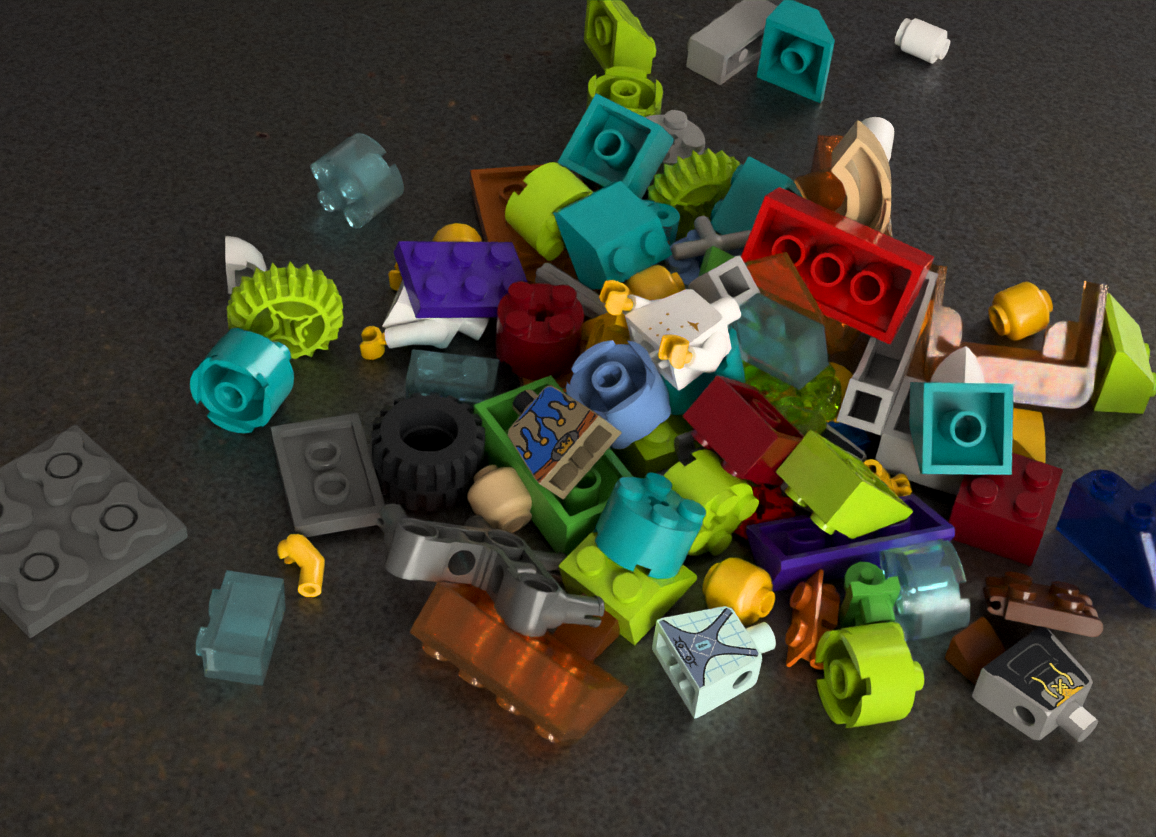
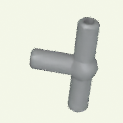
[671,216,751,260]

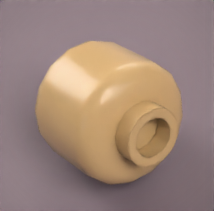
[467,465,532,533]

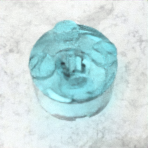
[311,133,404,229]
[879,539,970,642]

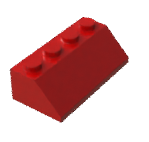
[741,187,934,345]

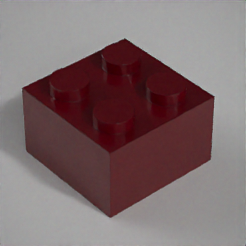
[683,375,805,486]
[949,453,1064,566]

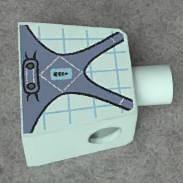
[652,606,776,719]

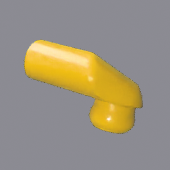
[863,459,912,497]
[277,534,325,597]

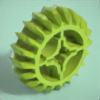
[646,148,740,241]
[226,261,344,359]

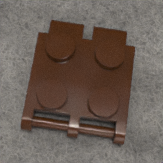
[982,572,1103,637]

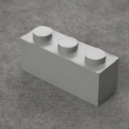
[686,0,777,85]

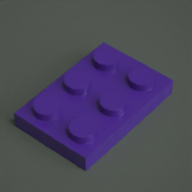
[393,241,528,318]

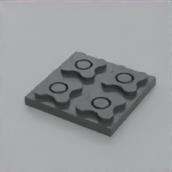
[0,424,188,638]

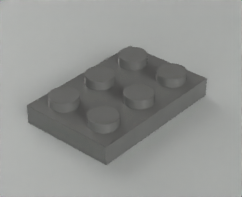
[270,413,385,537]

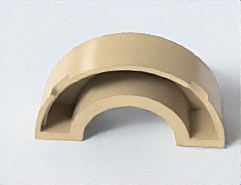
[831,119,891,234]

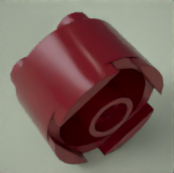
[495,281,584,380]

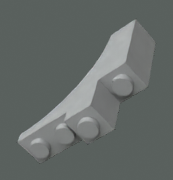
[837,271,938,436]

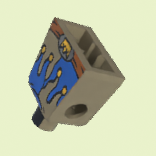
[508,385,622,500]

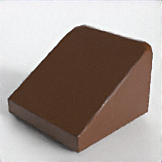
[552,593,620,665]
[945,616,1006,686]

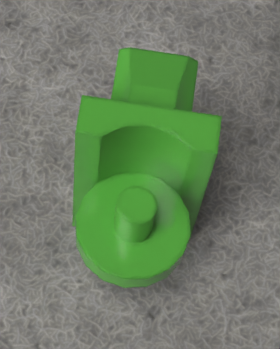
[838,562,901,628]

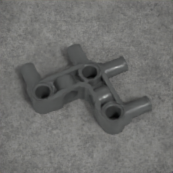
[377,504,605,637]

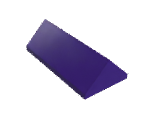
[746,494,955,592]

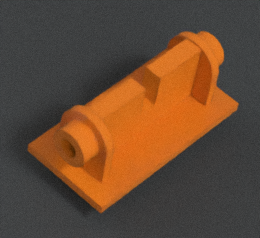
[785,569,840,670]

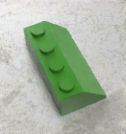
[474,375,633,556]

